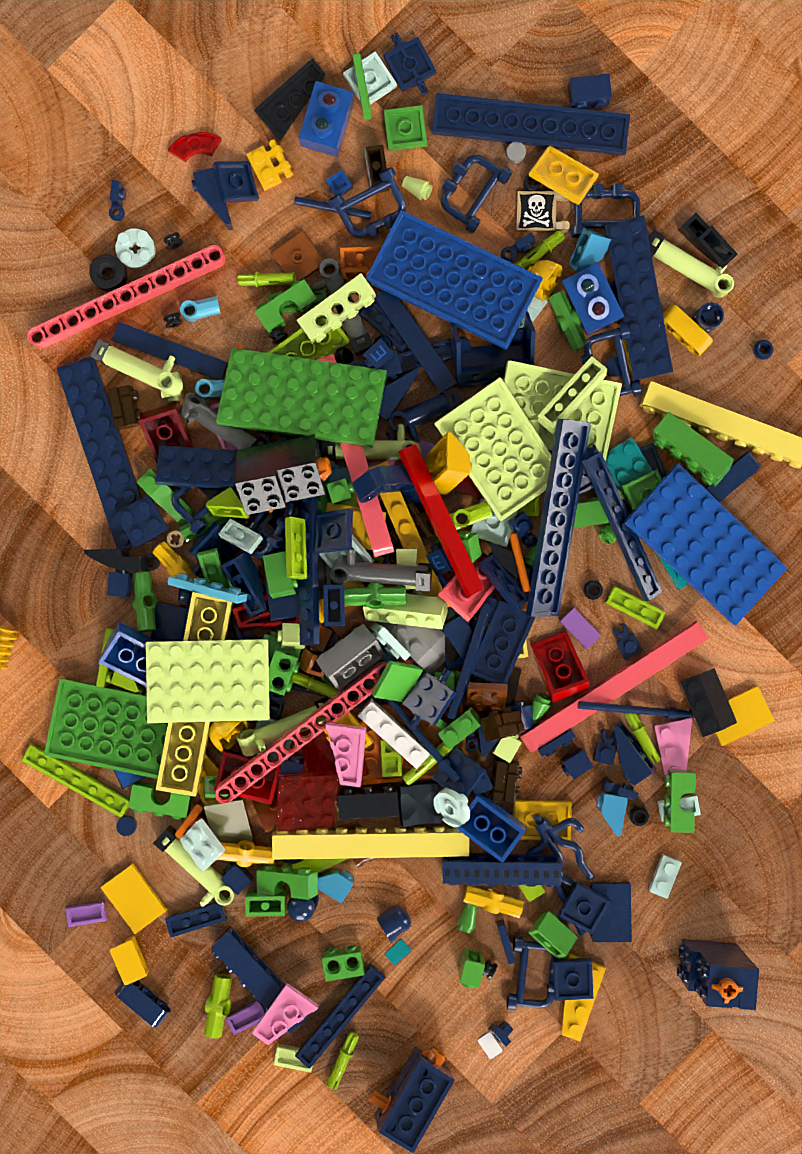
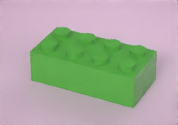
[653,412,734,487]

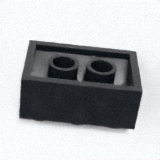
[678,668,737,737]

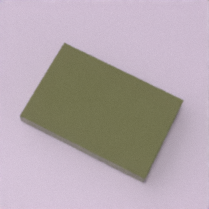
[204,797,255,844]

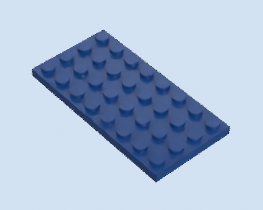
[365,210,543,350]
[623,463,787,626]

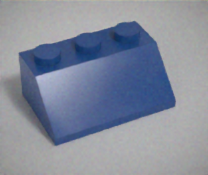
[98,622,156,687]
[455,793,527,863]

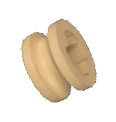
[167,531,186,548]

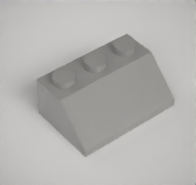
[316,624,385,692]

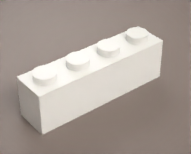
[358,698,430,769]

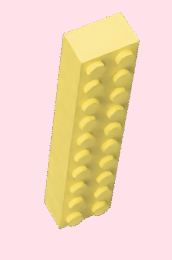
[156,592,233,797]

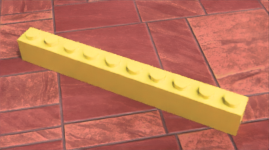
[639,381,802,468]
[272,826,469,859]

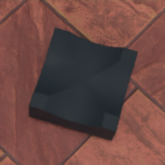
[397,781,442,827]

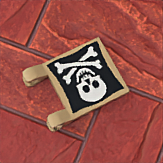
[516,191,570,233]

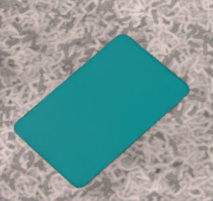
[385,939,411,965]

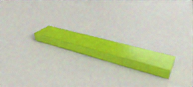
[21,743,130,818]

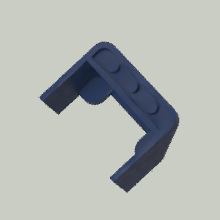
[450,311,536,387]

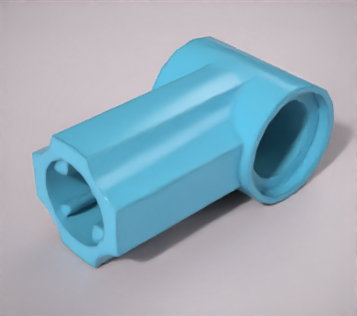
[180,296,221,322]
[195,379,225,400]

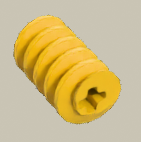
[0,626,19,669]

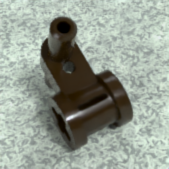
[407,501,447,538]

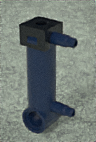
[389,387,463,442]

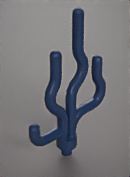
[526,813,593,889]

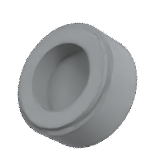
[506,142,526,164]

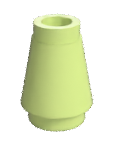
[402,176,432,200]

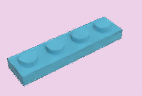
[168,573,248,603]

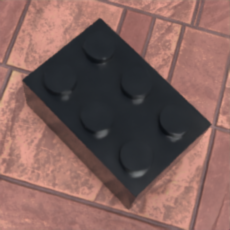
[338,783,399,820]

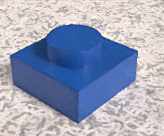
[326,170,353,196]

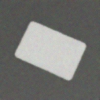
[478,1032,503,1059]

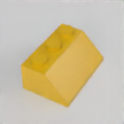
[425,432,472,495]

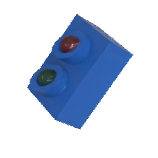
[299,81,354,157]
[562,263,624,337]

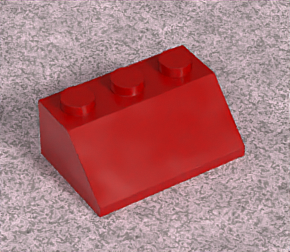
[213,750,281,805]

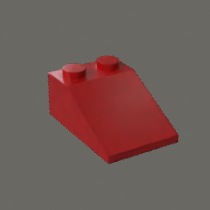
[530,631,590,703]

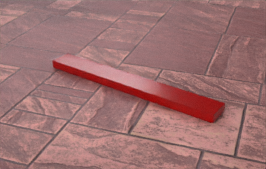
[398,444,484,598]

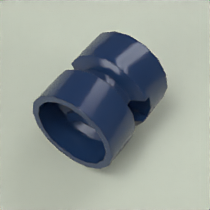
[692,302,724,333]

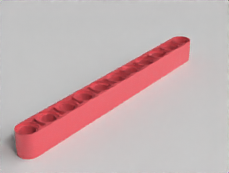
[27,245,226,348]
[315,354,394,557]
[520,621,708,753]
[215,661,388,804]

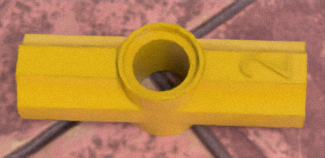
[152,541,200,592]
[216,840,274,867]
[463,885,524,918]

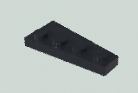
[254,58,325,142]

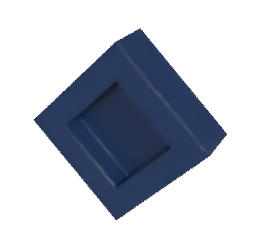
[488,1021,513,1047]

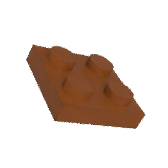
[465,683,508,714]

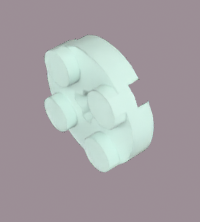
[115,229,156,269]
[434,788,470,827]

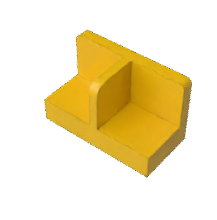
[110,935,149,985]

